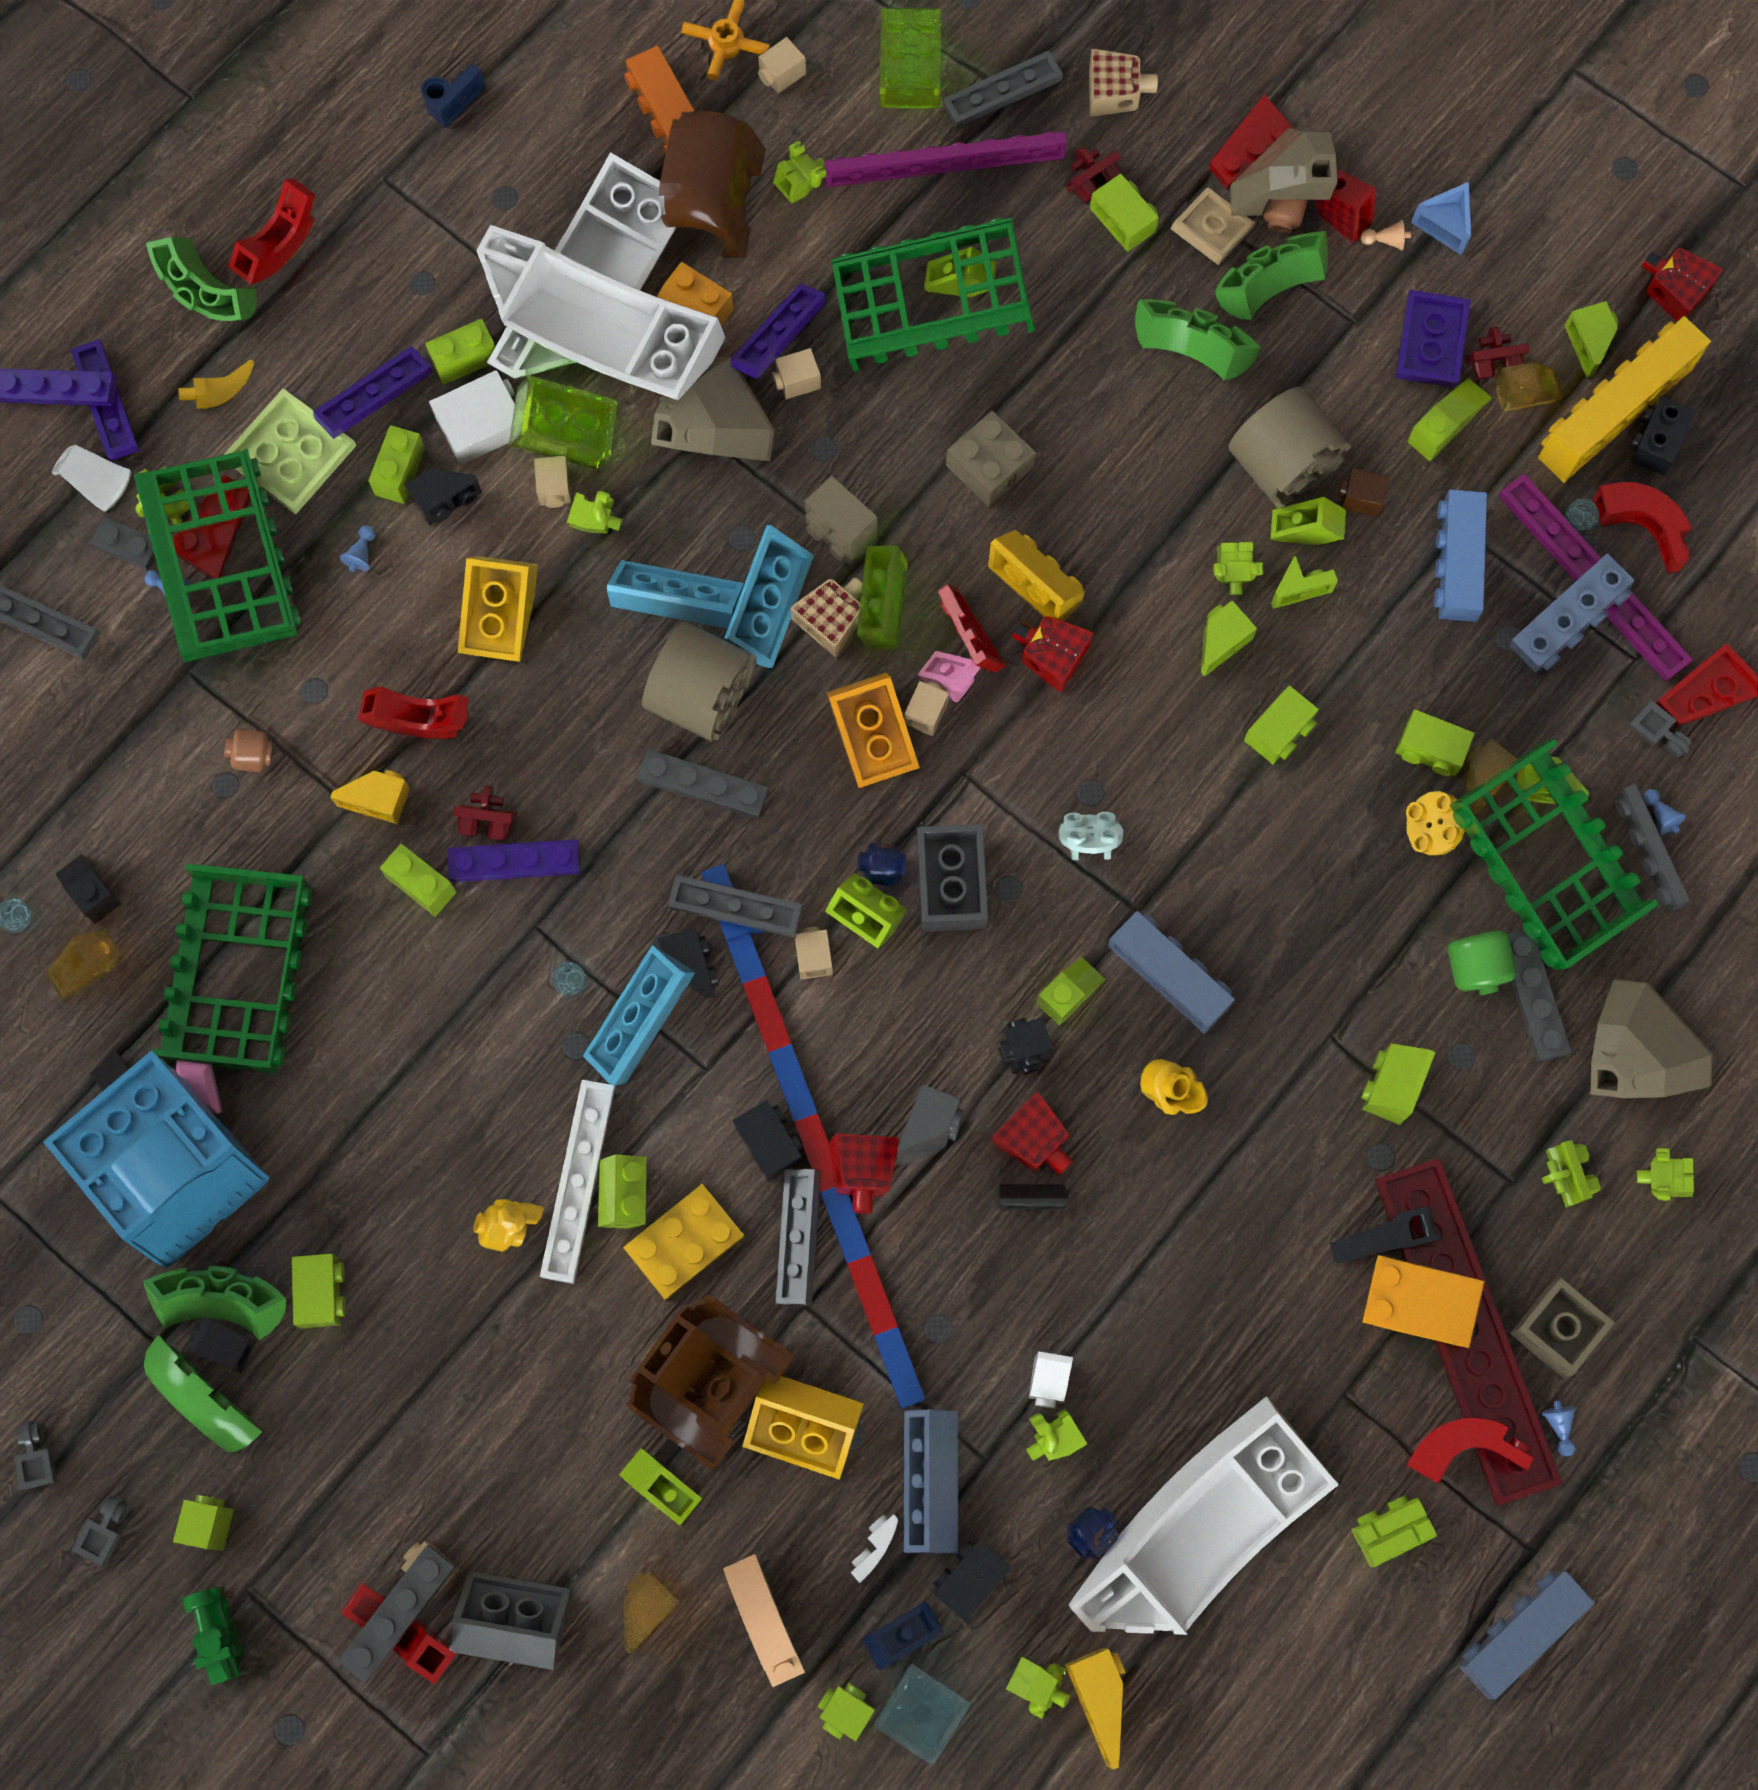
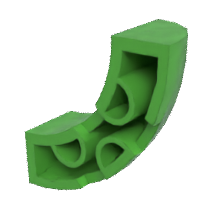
[1215,231,1328,320]
[146,237,257,321]
[1135,299,1261,380]
[143,1266,286,1340]
[144,1335,262,1452]

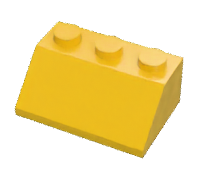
[988,530,1085,622]
[742,1376,864,1480]

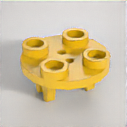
[1406,791,1465,856]

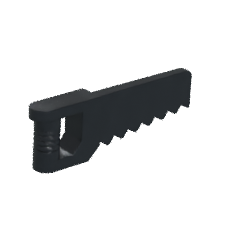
[1330,1206,1442,1263]

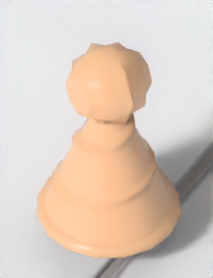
[1360,220,1411,251]

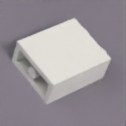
[429,370,529,465]

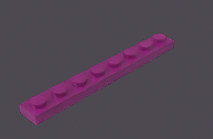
[824,131,1067,187]
[1498,473,1693,682]

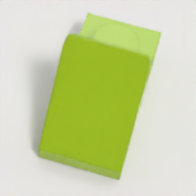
[1271,556,1338,609]

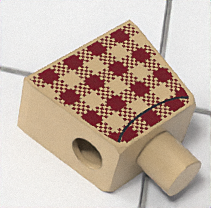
[1089,49,1158,116]
[790,578,867,658]

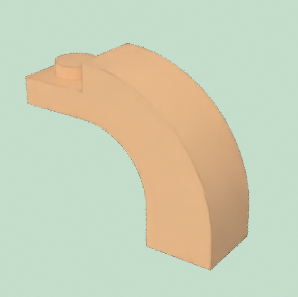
[723,1554,805,1687]

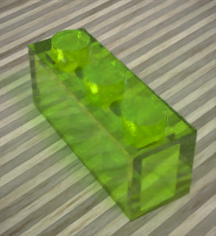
[857,545,908,649]

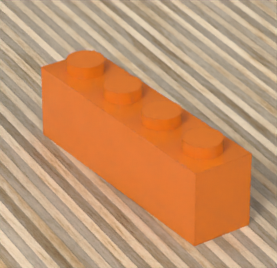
[624,45,694,154]

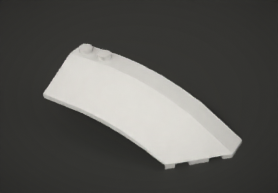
[487,152,676,379]
[476,225,726,400]
[1069,1396,1338,1635]

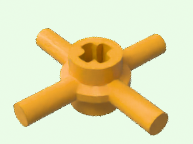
[681,0,771,81]

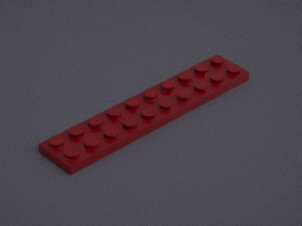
[1374,1158,1563,1506]

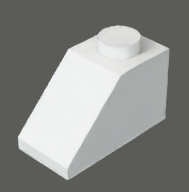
[1028,1352,1073,1409]

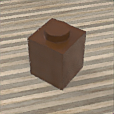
[1338,468,1389,517]

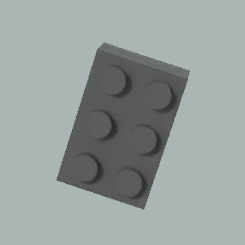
[917,824,988,932]

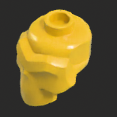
[1140,1059,1208,1115]
[474,1199,544,1252]

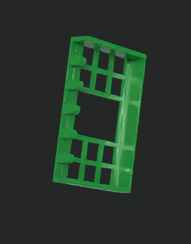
[831,218,1035,372]
[134,448,301,662]
[1449,739,1659,970]
[152,863,312,1074]

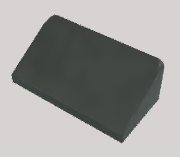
[999,1184,1068,1210]

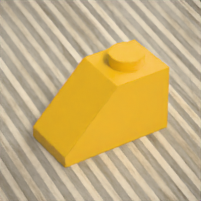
[331,770,410,824]

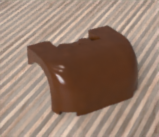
[658,111,766,258]
[626,1294,795,1471]

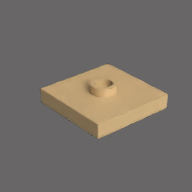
[1171,187,1255,265]

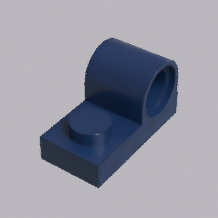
[421,64,485,127]
[862,1601,943,1670]

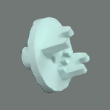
[1059,812,1124,860]

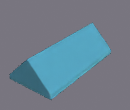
[724,525,814,668]
[607,560,744,629]
[583,945,696,1086]

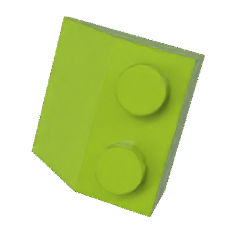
[1361,1043,1435,1125]

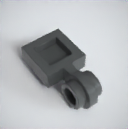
[1629,700,1692,758]
[13,1421,58,1491]
[71,1496,130,1566]

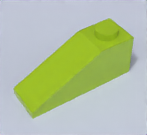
[1407,378,1492,462]

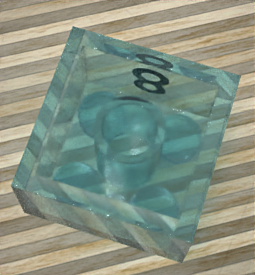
[873,1663,971,1766]

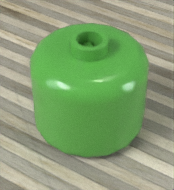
[1447,930,1517,995]

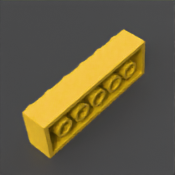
[1538,316,1712,483]

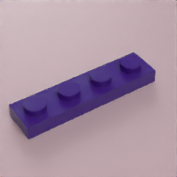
[731,283,826,379]
[70,339,140,461]
[313,346,432,439]
[0,369,118,406]
[448,839,580,882]

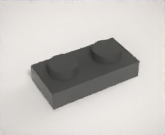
[89,516,155,571]

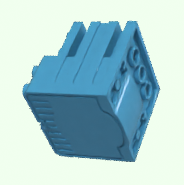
[43,1050,269,1268]

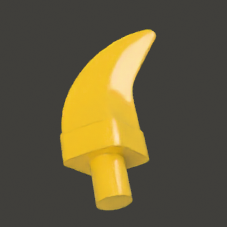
[178,360,254,409]

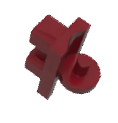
[1065,147,1122,203]
[1465,326,1529,380]
[453,785,518,840]

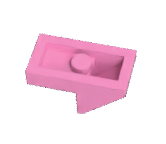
[917,651,980,702]

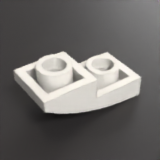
[851,1514,898,1583]

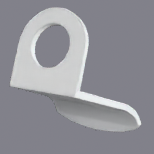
[52,445,131,512]

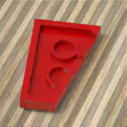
[1209,94,1292,190]
[173,474,251,579]
[938,584,1006,673]
[1656,643,1758,728]

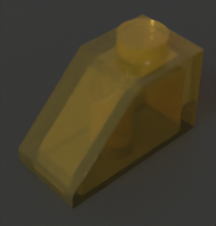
[1495,362,1564,412]
[1464,738,1517,817]
[46,929,122,999]
[624,1571,681,1654]

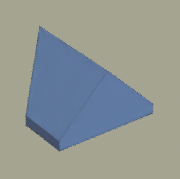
[1411,182,1471,255]

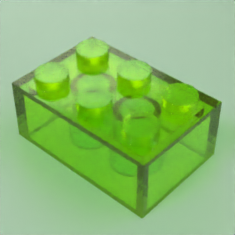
[880,8,941,108]
[508,375,618,470]

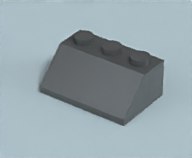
[897,1085,964,1166]
[450,1571,571,1670]

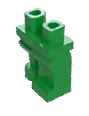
[182,1587,245,1686]

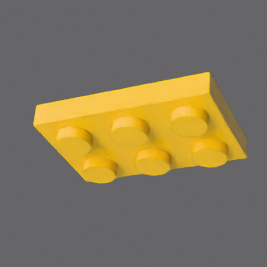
[623,1184,745,1301]

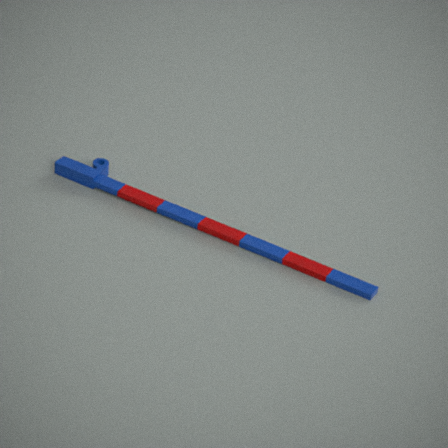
[701,864,925,1409]

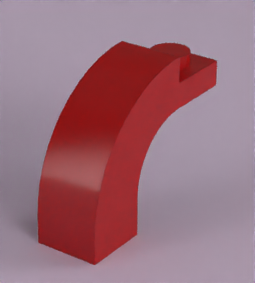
[228,178,316,285]
[1593,482,1691,574]
[357,686,469,739]
[1407,1417,1536,1483]
[340,1581,456,1684]

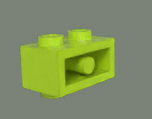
[825,873,908,948]
[818,1683,875,1742]

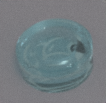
[1565,499,1599,532]
[0,899,32,933]
[552,962,586,996]

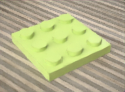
[224,389,356,514]

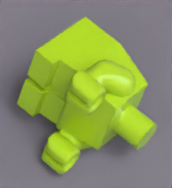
[773,141,827,204]
[567,491,623,533]
[1213,542,1263,596]
[1637,1148,1694,1201]
[1026,1409,1087,1461]
[1006,1657,1070,1719]

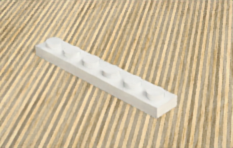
[540,1080,615,1284]

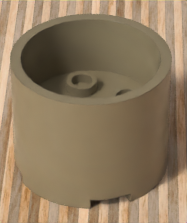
[1228,387,1351,508]
[642,622,756,742]

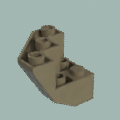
[1230,128,1337,216]
[651,356,774,461]
[1590,979,1713,1098]

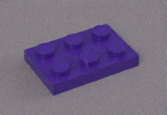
[1395,290,1471,388]

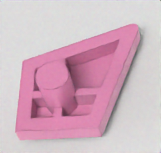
[176,1060,222,1114]

